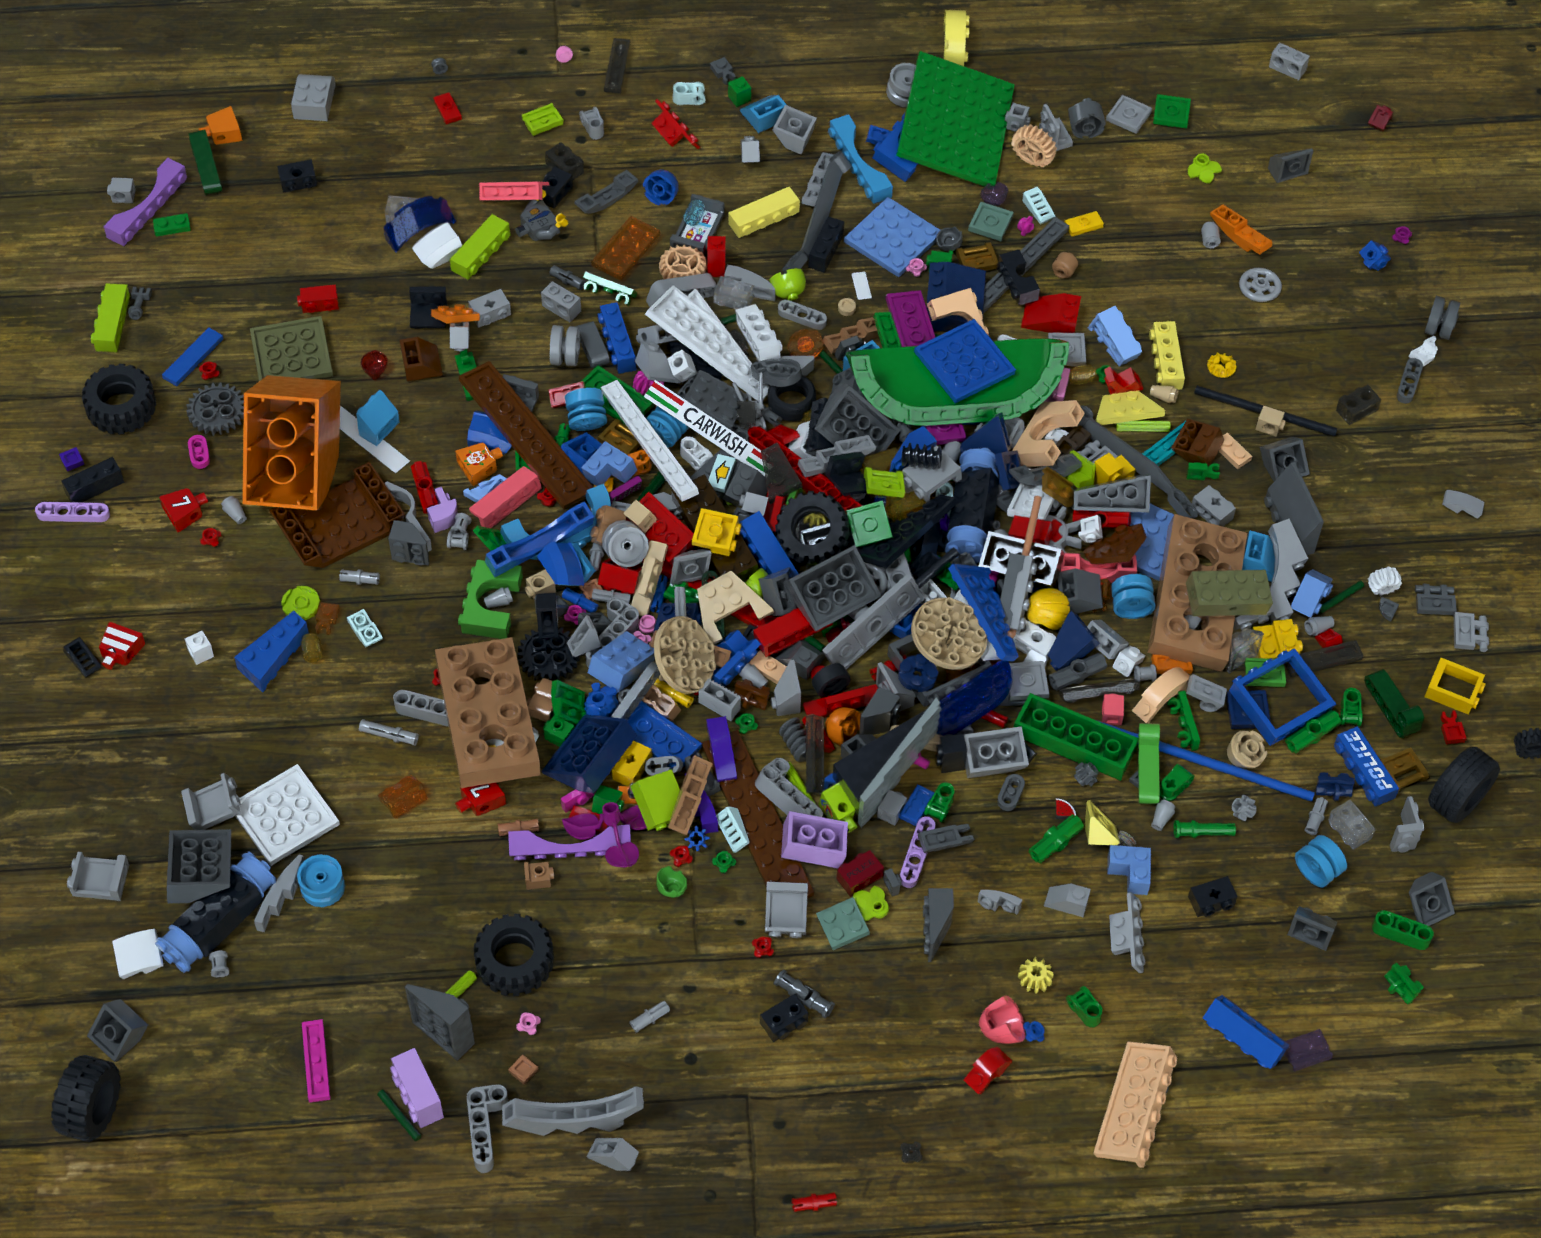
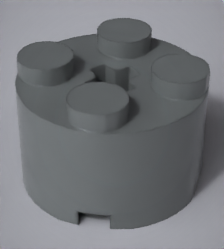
[1068,98,1106,139]

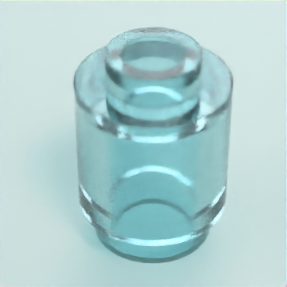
[683,200,705,226]

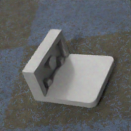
[1390,796,1424,853]

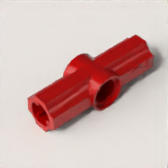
[410,461,438,514]
[1073,510,1131,527]

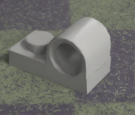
[1186,674,1227,712]

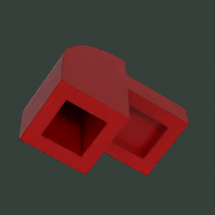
[1104,366,1143,394]
[964,1047,1012,1094]

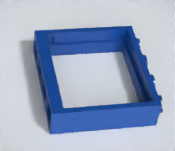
[1229,648,1336,746]

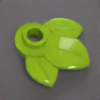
[1188,154,1222,183]
[853,886,889,921]

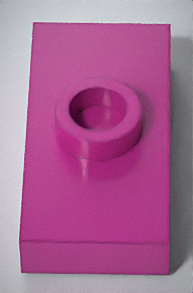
[561,789,597,813]

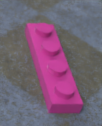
[302,1019,330,1103]

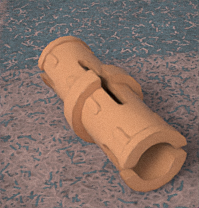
[498,818,539,837]

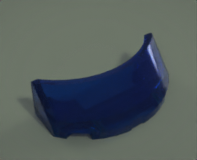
[383,196,456,252]

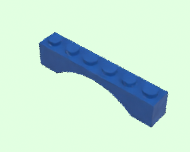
[485,501,594,577]

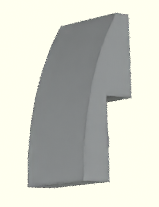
[1442,490,1484,519]
[978,890,1022,915]

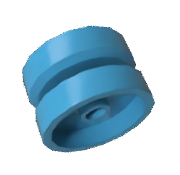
[1111,574,1156,619]
[1295,835,1347,888]
[297,854,345,907]

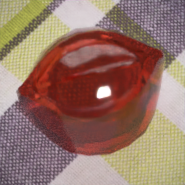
[360,350,388,380]

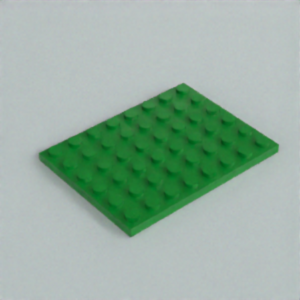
[896,51,1015,189]

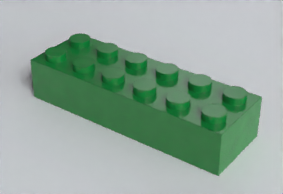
[1014,693,1139,781]

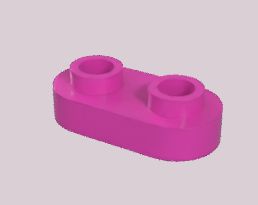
[188,435,210,469]

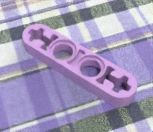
[35,502,110,522]
[900,817,935,888]

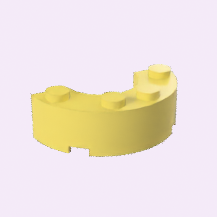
[944,10,969,66]

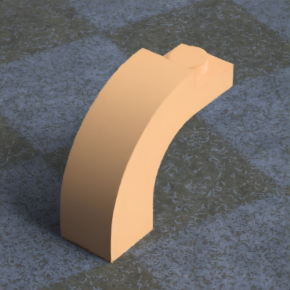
[1132,667,1190,723]

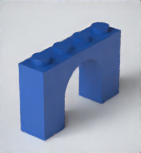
[872,113,918,182]

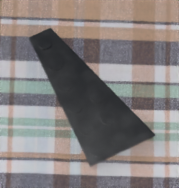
[843,494,957,568]

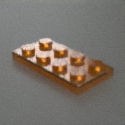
[591,216,660,281]

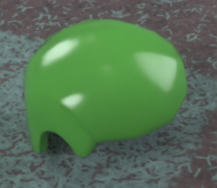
[656,866,687,898]

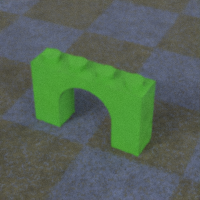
[458,560,523,639]

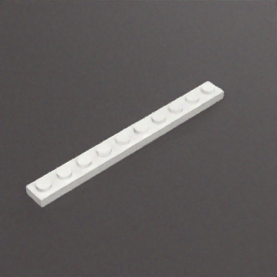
[601,380,699,501]

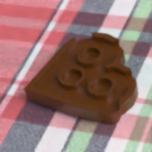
[1083,523,1147,564]

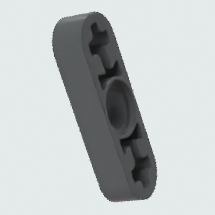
[1396,358,1423,404]

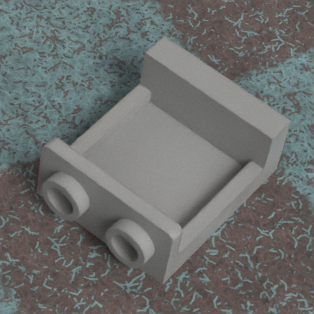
[902,446,962,503]
[181,773,241,830]
[67,852,129,901]
[765,882,808,938]

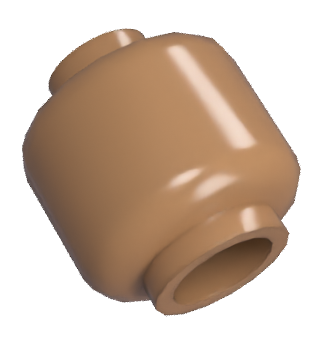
[1052,252,1078,278]

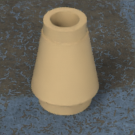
[1150,385,1178,404]

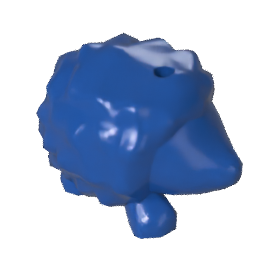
[584,683,619,717]

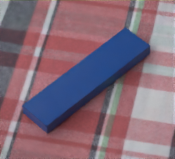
[162,327,223,387]

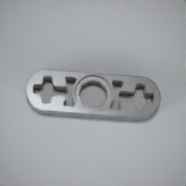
[778,300,827,330]

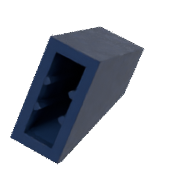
[960,412,1012,454]
[1048,611,1100,671]

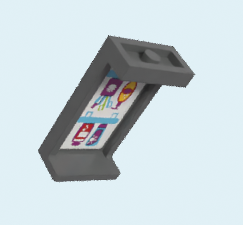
[670,194,725,257]

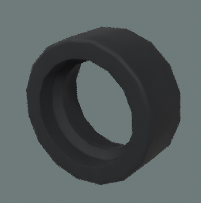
[812,663,851,698]

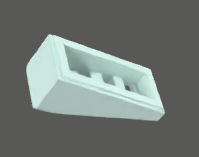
[1022,187,1056,225]
[716,807,750,853]

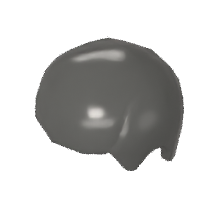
[936,226,963,252]

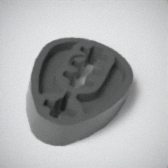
[750,359,802,387]

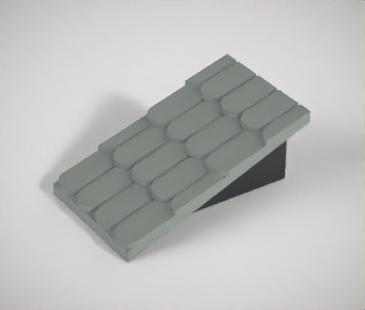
[833,698,941,828]

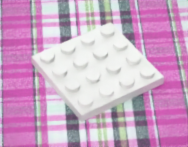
[235,764,340,866]

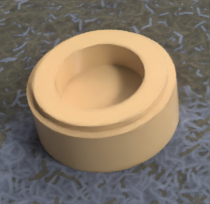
[838,298,856,316]

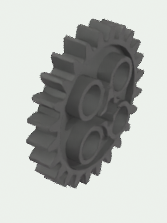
[187,382,244,435]

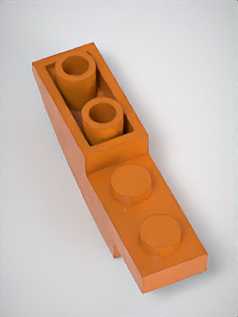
[1210,204,1272,255]

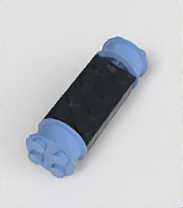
[945,448,999,563]
[155,852,277,973]

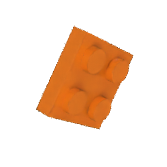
[431,304,480,324]

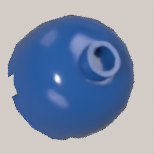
[643,169,679,205]

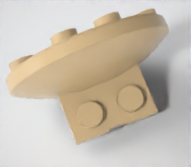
[911,597,987,670]
[654,616,716,694]

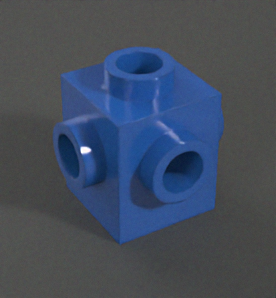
[1359,240,1391,271]

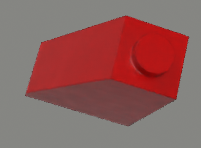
[707,236,726,277]

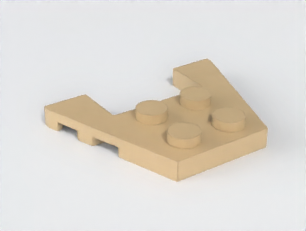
[697,571,774,645]

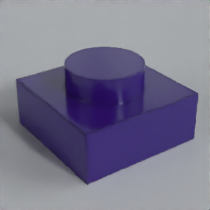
[59,447,85,472]

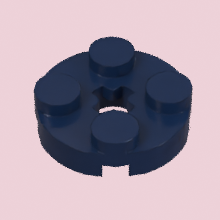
[898,654,938,692]

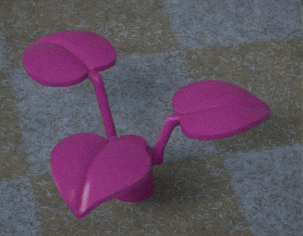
[562,802,647,868]

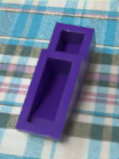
[706,716,737,782]
[685,774,718,834]

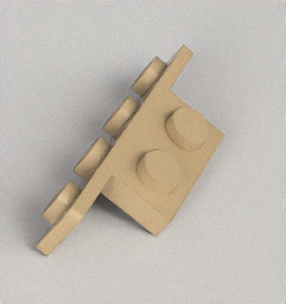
[631,540,668,616]

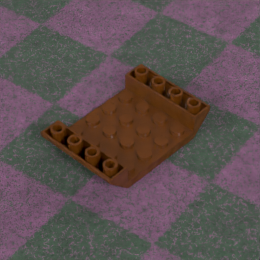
[269,462,405,568]

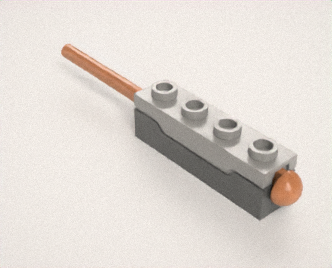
[1000,496,1042,639]

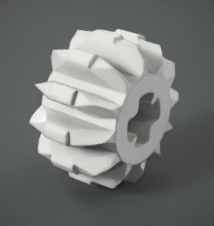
[1368,567,1402,596]

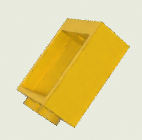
[1425,658,1486,715]

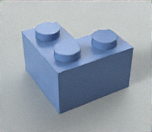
[581,441,637,486]
[1291,569,1333,617]
[1107,845,1151,895]

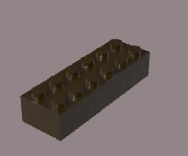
[671,474,758,581]

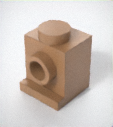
[524,862,554,890]

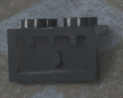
[409,286,447,328]
[825,452,867,496]

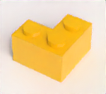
[1094,453,1136,485]

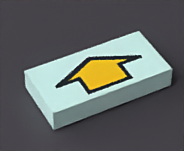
[709,454,736,493]

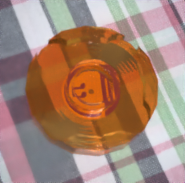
[787,329,824,358]

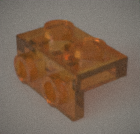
[378,775,428,819]

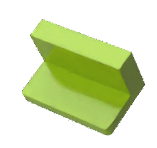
[1064,450,1096,488]

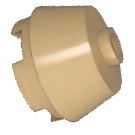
[1227,731,1267,768]

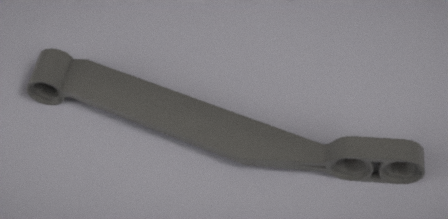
[782,151,852,274]
[1074,405,1198,519]

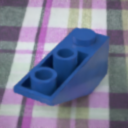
[889,426,937,472]

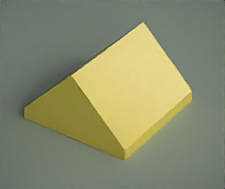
[1085,799,1120,845]

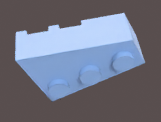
[1088,306,1142,366]

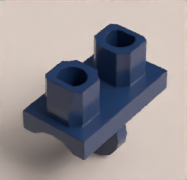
[1315,772,1355,801]

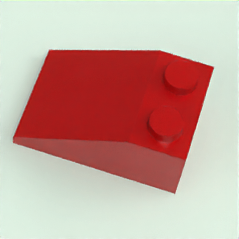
[1021,293,1081,333]

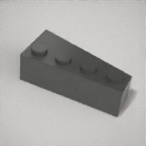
[1073,473,1151,513]

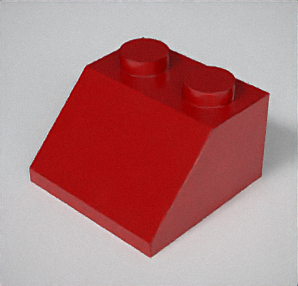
[598,558,643,595]

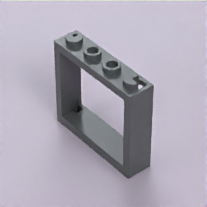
[887,634,992,707]

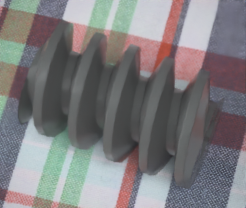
[779,717,817,762]

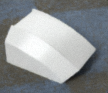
[412,222,462,269]

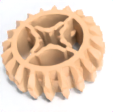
[1011,124,1057,167]
[659,244,707,279]

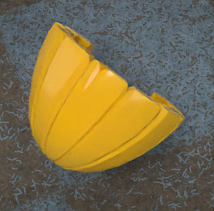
[1026,588,1070,630]

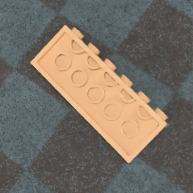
[1094,1042,1177,1168]

